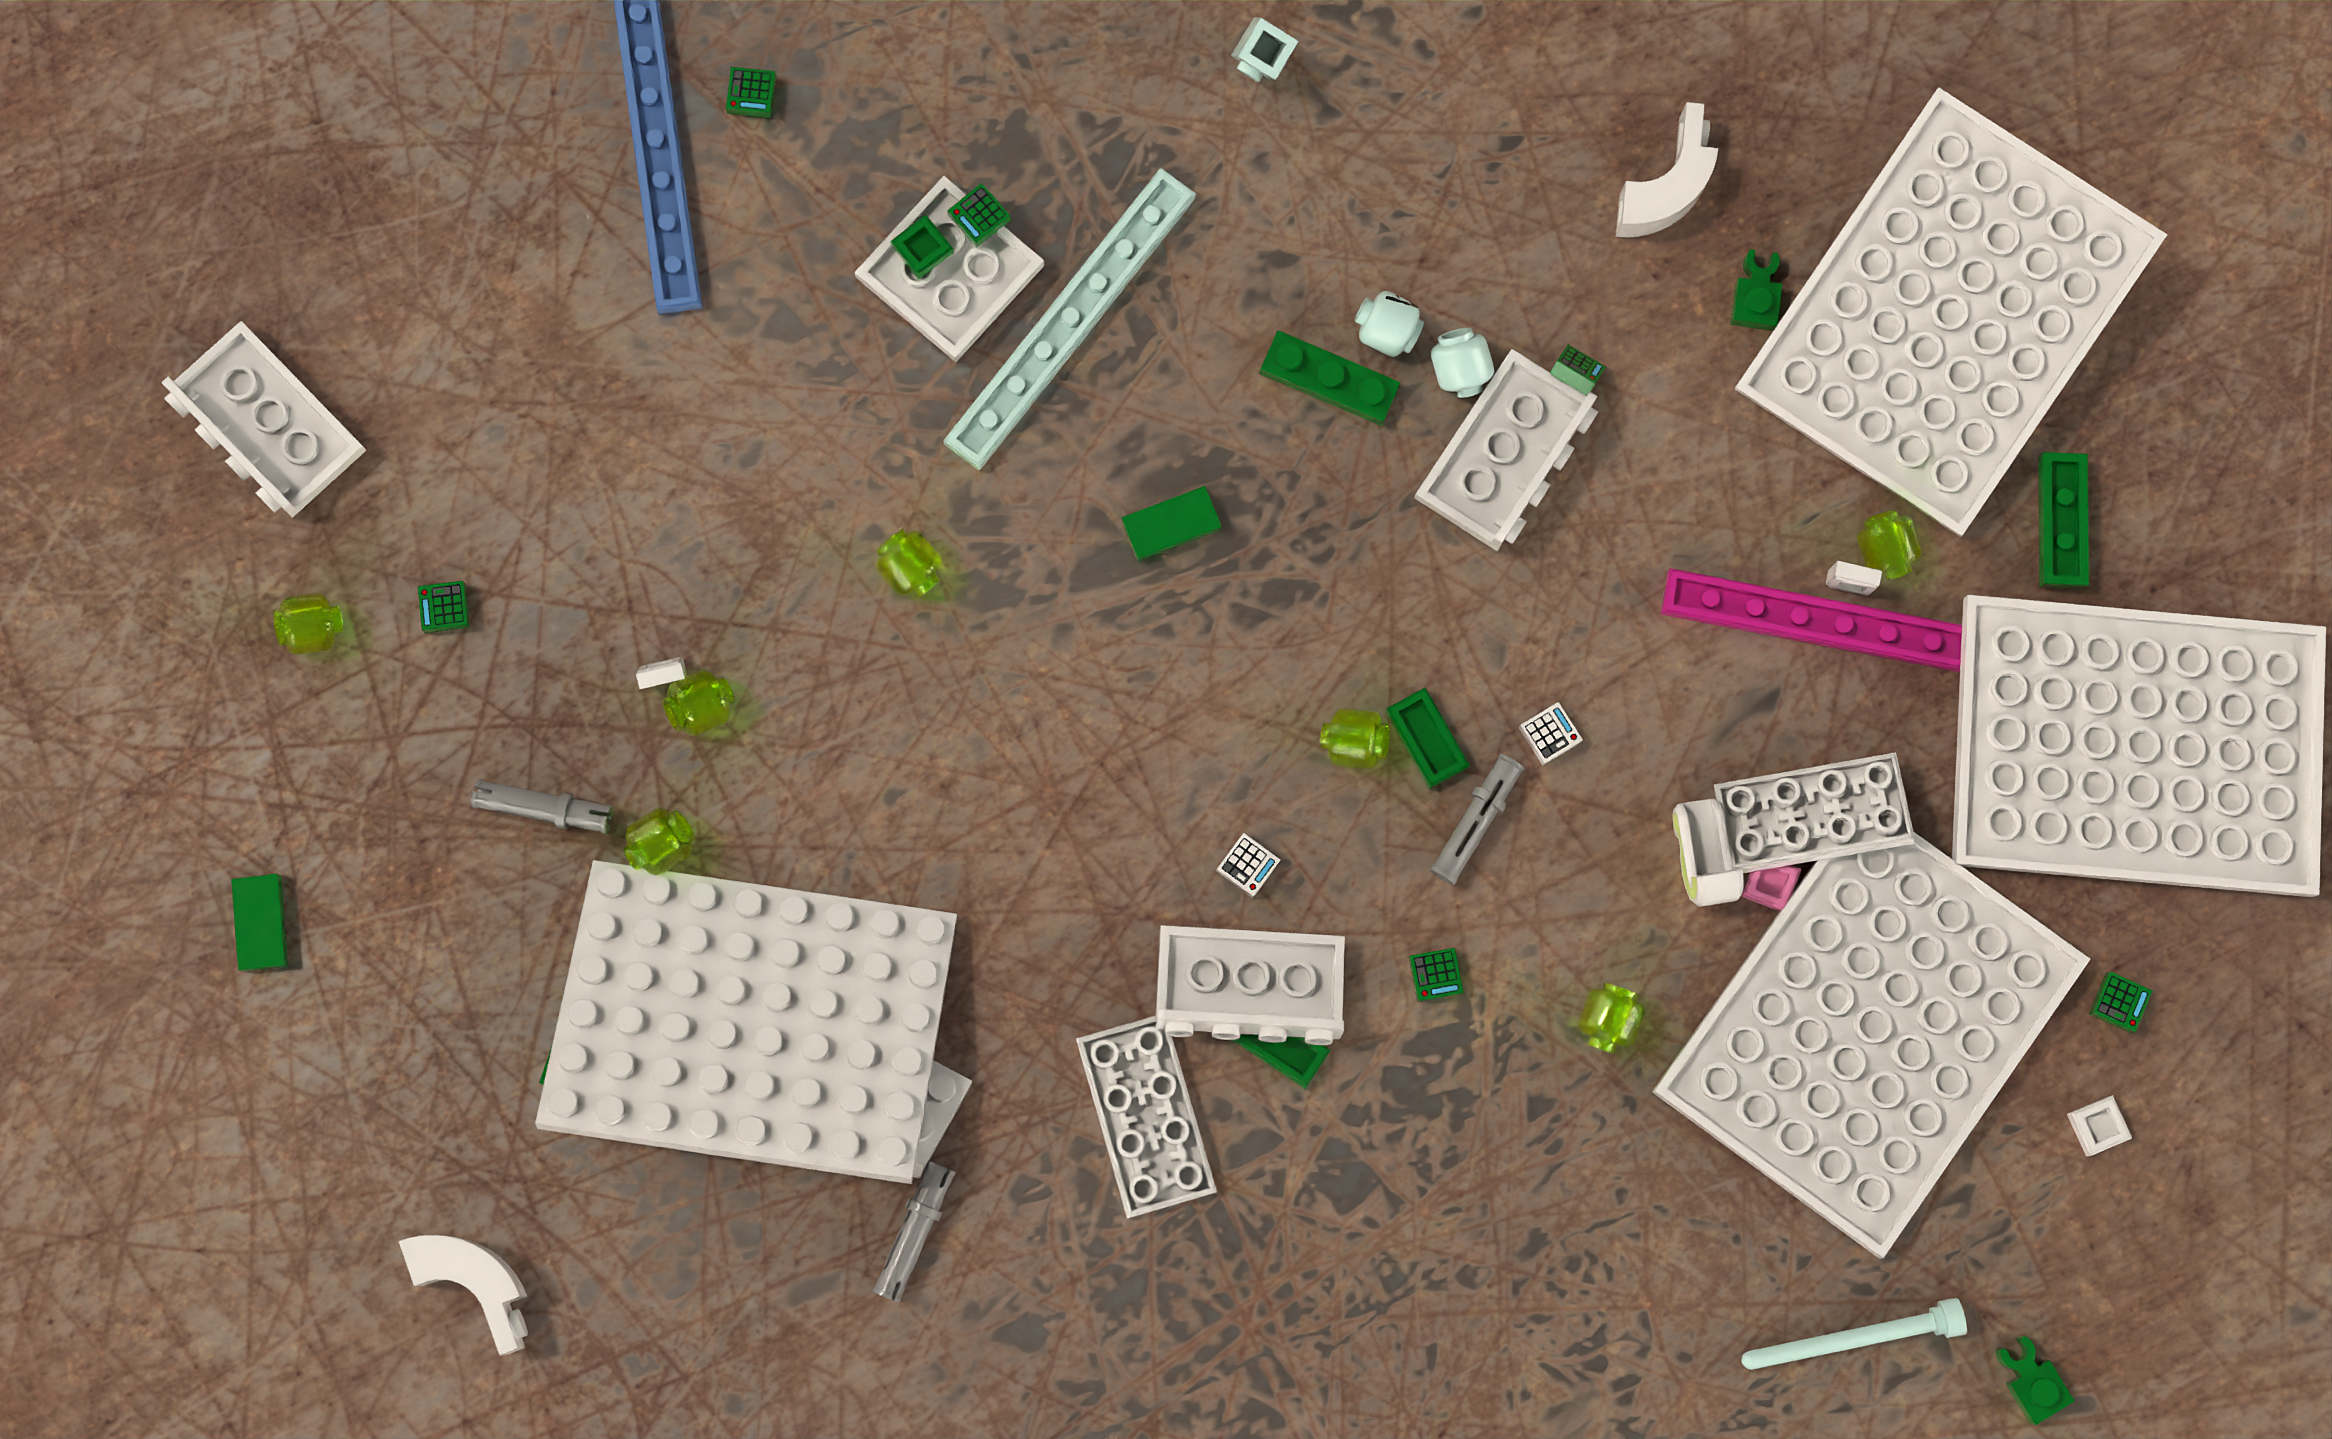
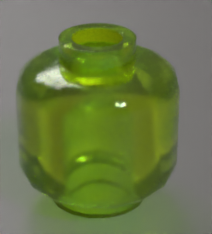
[1856,510,1923,580]
[875,528,942,597]
[273,593,343,655]
[662,669,734,737]
[1320,708,1390,769]
[623,807,695,875]
[1578,982,1645,1054]

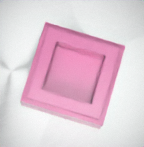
[1741,865,1801,912]

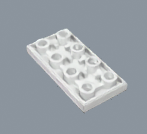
[1714,752,1915,873]
[1076,1016,1217,1219]

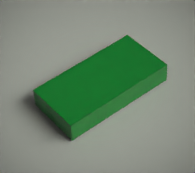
[1121,486,1222,562]
[1385,687,1470,789]
[231,874,288,972]
[1231,1034,1331,1090]

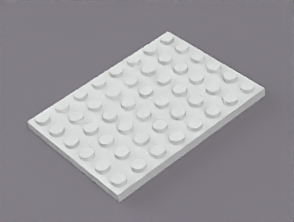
[1735,87,2167,537]
[1952,595,2326,897]
[1652,832,2090,1259]
[535,860,957,1184]

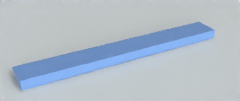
[614,0,703,315]

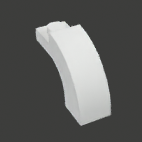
[1616,102,1718,238]
[399,1235,528,1355]

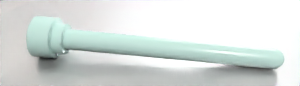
[1742,1297,1967,1370]

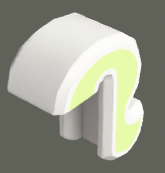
[1673,798,1744,907]

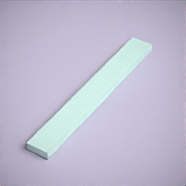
[943,168,1196,471]

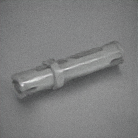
[1430,754,1525,885]
[471,779,614,834]
[872,1161,956,1303]

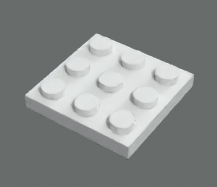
[855,176,1044,362]

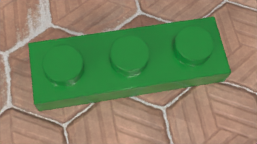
[1259,330,1401,426]
[2038,452,2089,589]

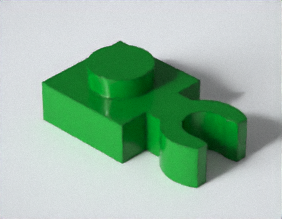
[1730,249,1782,331]
[1995,1335,2075,1425]

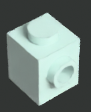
[1231,18,1299,82]

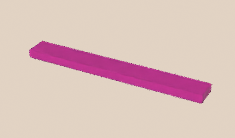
[1660,568,1962,673]

